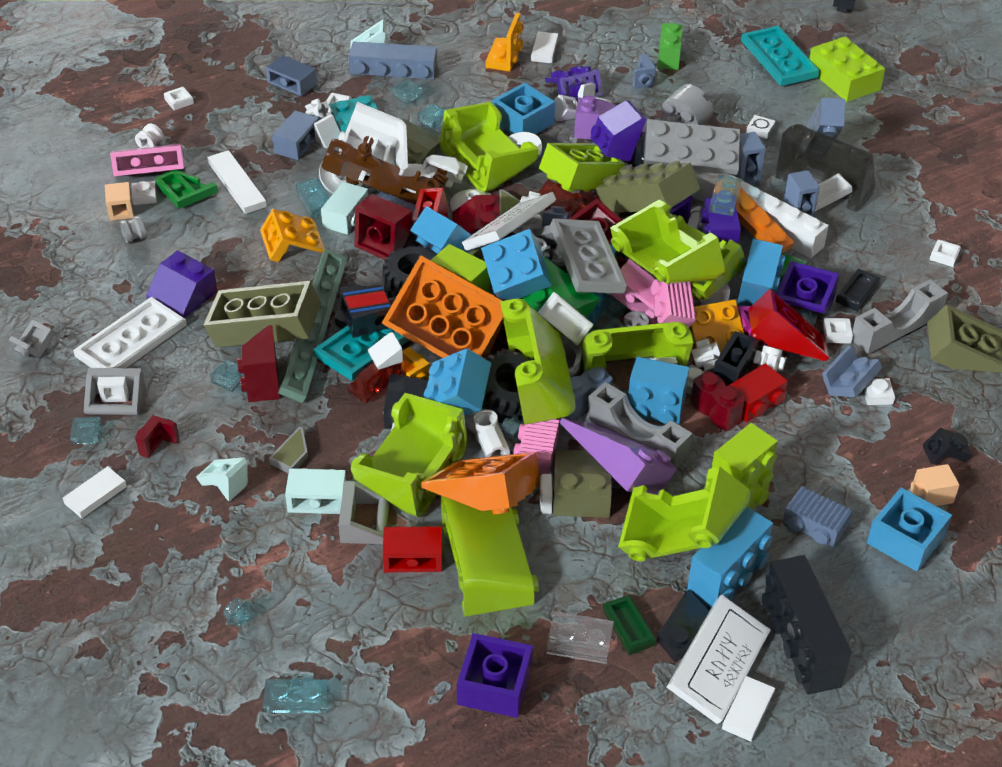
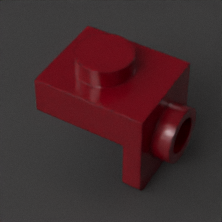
[135,415,180,458]

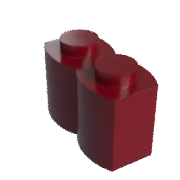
[691,371,744,431]

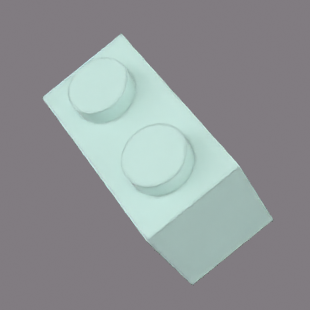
[321,182,369,235]
[285,468,346,514]

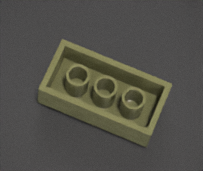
[596,161,700,213]
[203,281,321,347]

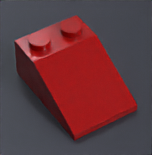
[748,289,830,361]

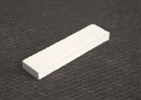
[208,150,267,214]

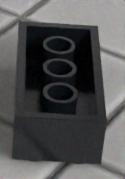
[762,555,852,695]

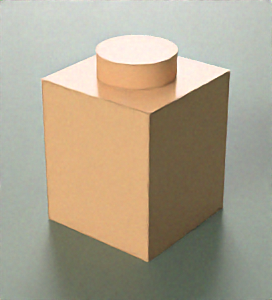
[105,182,134,221]
[911,464,959,506]

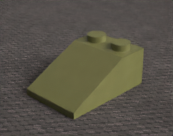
[402,119,440,164]
[927,305,1002,373]
[553,449,611,518]

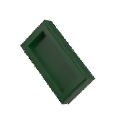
[602,594,657,655]

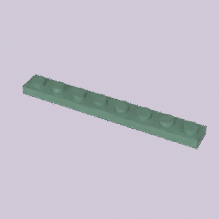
[278,248,347,403]

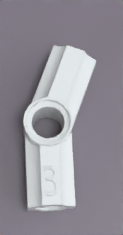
[464,409,510,457]

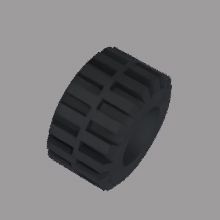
[383,246,437,298]
[482,350,532,424]

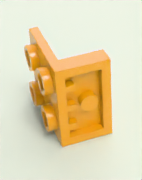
[486,13,524,71]
[260,209,325,262]
[690,299,744,354]

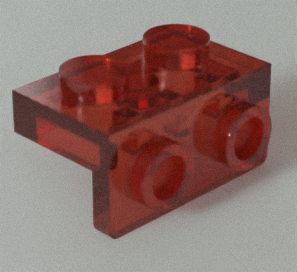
[538,179,587,217]
[348,363,402,403]

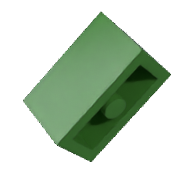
[657,23,683,70]

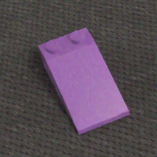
[574,95,652,139]
[559,418,677,495]

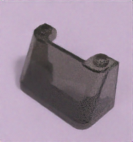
[775,124,876,212]

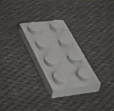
[644,119,740,175]
[550,219,627,294]

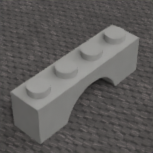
[852,279,948,354]
[587,382,693,468]

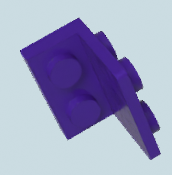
[545,66,603,101]

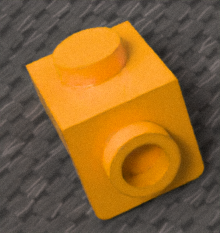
[402,347,430,380]

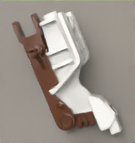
[321,102,468,205]

